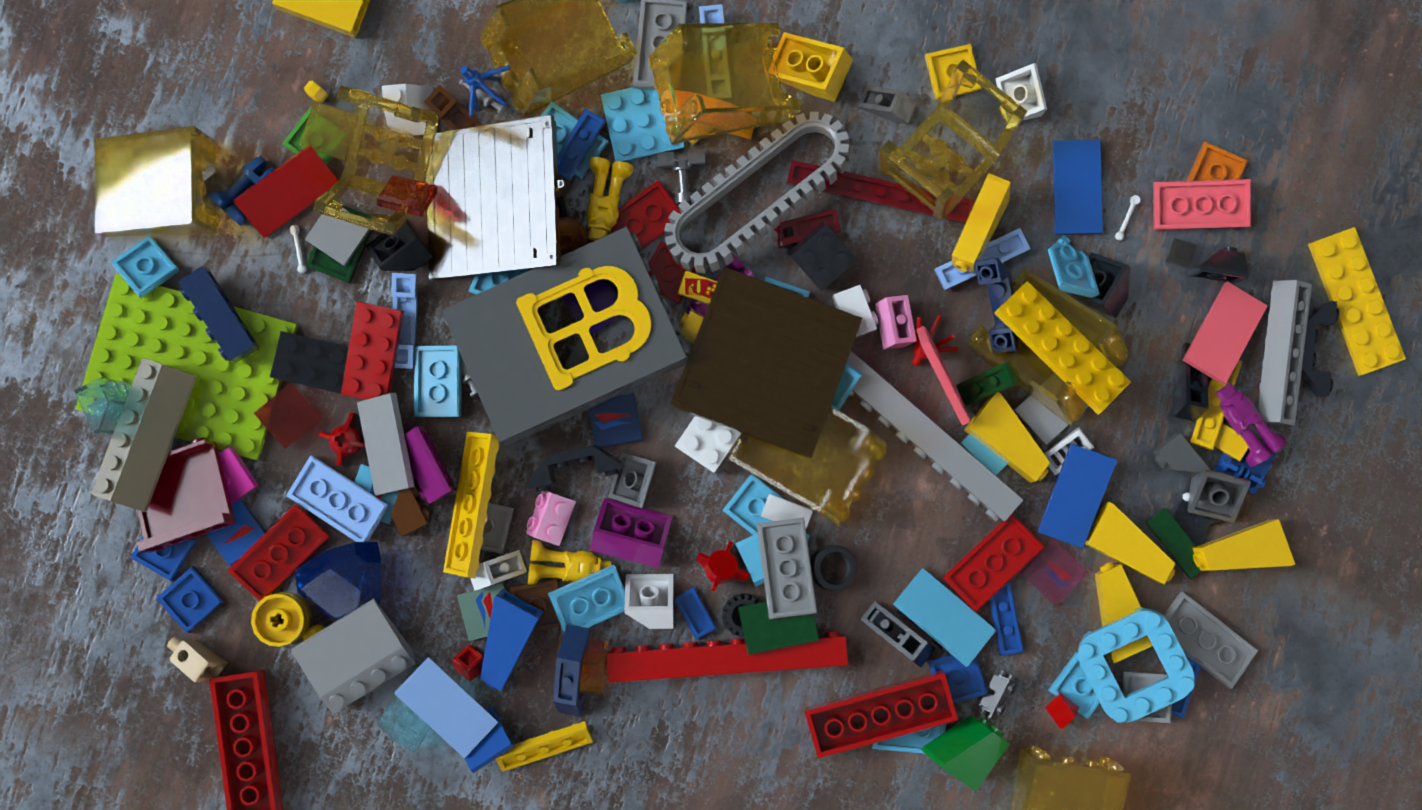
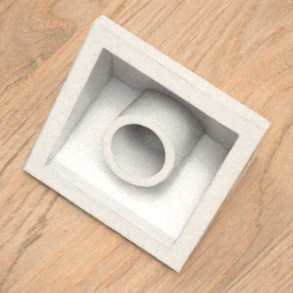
[996,63,1047,124]

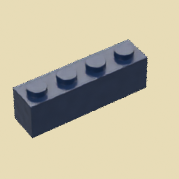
[178,266,260,363]

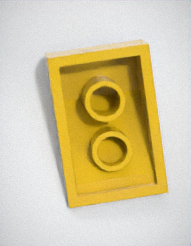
[765,32,853,102]

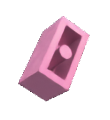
[875,295,917,350]

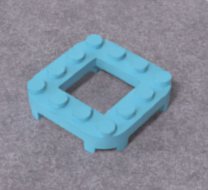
[1078,607,1194,723]

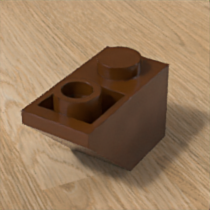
[391,483,432,537]

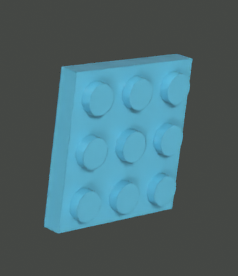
[601,87,685,162]

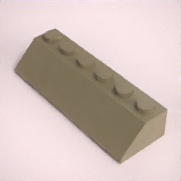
[90,358,197,512]

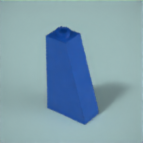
[480,589,544,691]

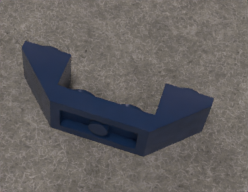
[974,258,1019,353]
[553,624,591,717]

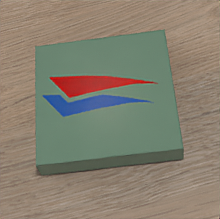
[457,582,506,641]

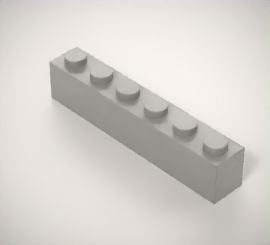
[1257,280,1312,426]

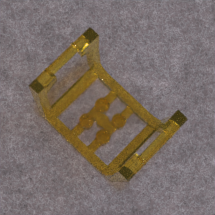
[878,60,1028,221]
[313,85,438,236]

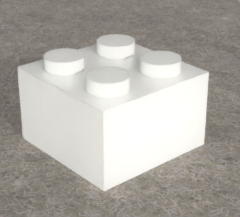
[675,416,741,473]

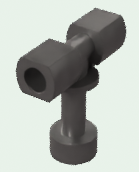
[657,149,705,205]

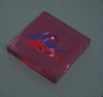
[1020,539,1088,606]

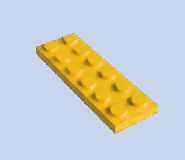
[1308,227,1406,376]
[994,281,1131,415]
[443,432,499,579]

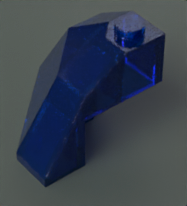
[294,541,382,620]

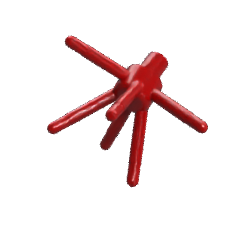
[911,315,958,366]

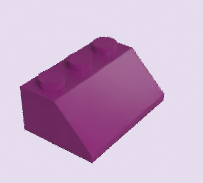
[404,426,457,504]
[590,498,673,568]

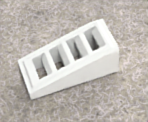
[1044,427,1094,475]

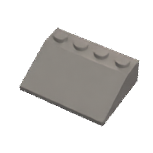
[291,599,415,714]

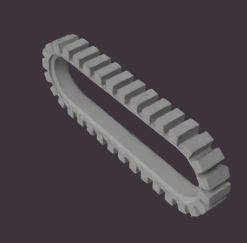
[665,112,850,274]

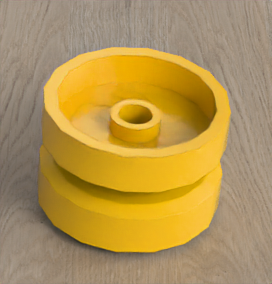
[251,592,312,647]

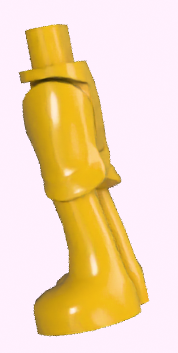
[587,157,633,241]
[527,540,611,585]

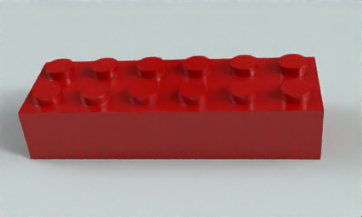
[209,669,284,810]
[804,670,958,758]

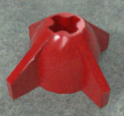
[318,412,366,466]
[696,541,750,592]

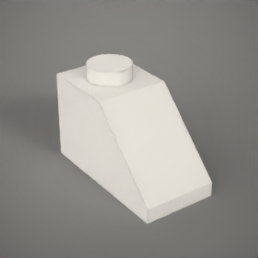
[470,550,527,591]

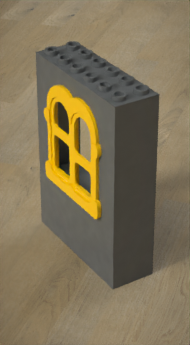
[441,227,689,446]

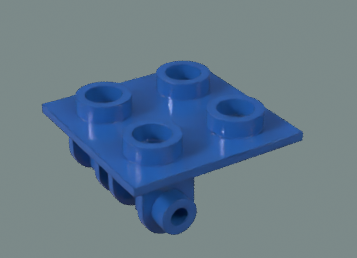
[1213,448,1277,495]

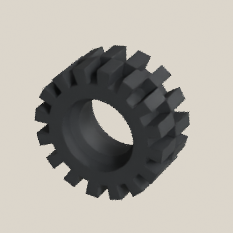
[722,593,761,637]

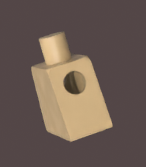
[167,636,228,682]

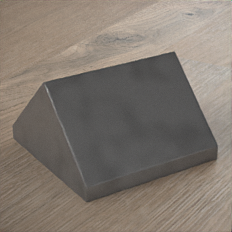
[608,452,657,508]
[1187,469,1251,523]

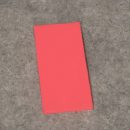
[1153,179,1251,230]
[1183,281,1268,385]
[916,326,970,426]

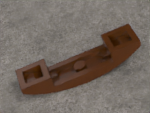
[424,85,483,130]

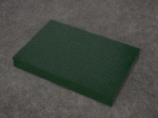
[305,202,376,284]
[738,602,819,655]

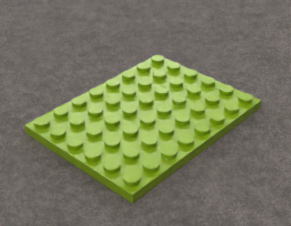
[75,274,298,460]

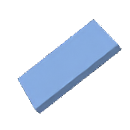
[286,455,390,546]
[394,657,498,758]

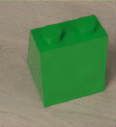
[921,715,1009,792]

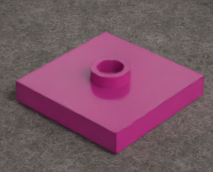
[219,446,259,505]

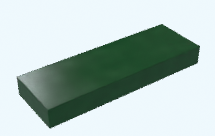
[956,360,1021,406]
[1145,508,1201,579]

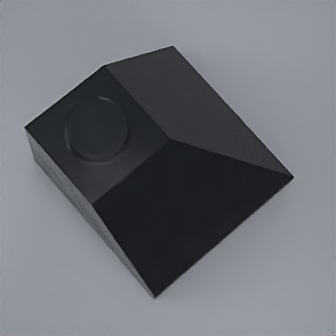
[366,217,433,271]
[1187,246,1248,284]
[1069,252,1130,318]

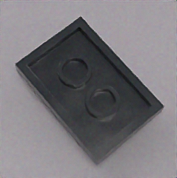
[270,331,349,394]

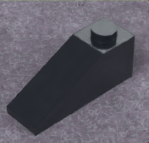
[1173,342,1209,421]
[860,601,935,667]

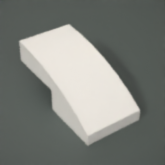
[761,494,813,528]

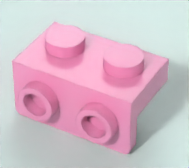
[526,490,576,546]

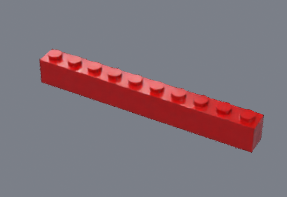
[606,631,848,683]

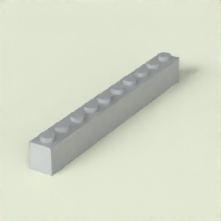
[847,351,1023,522]

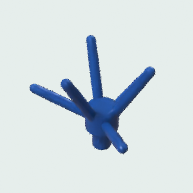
[460,65,511,117]

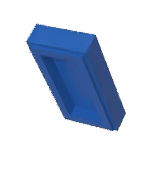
[673,587,717,640]

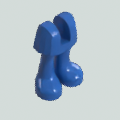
[207,155,275,226]

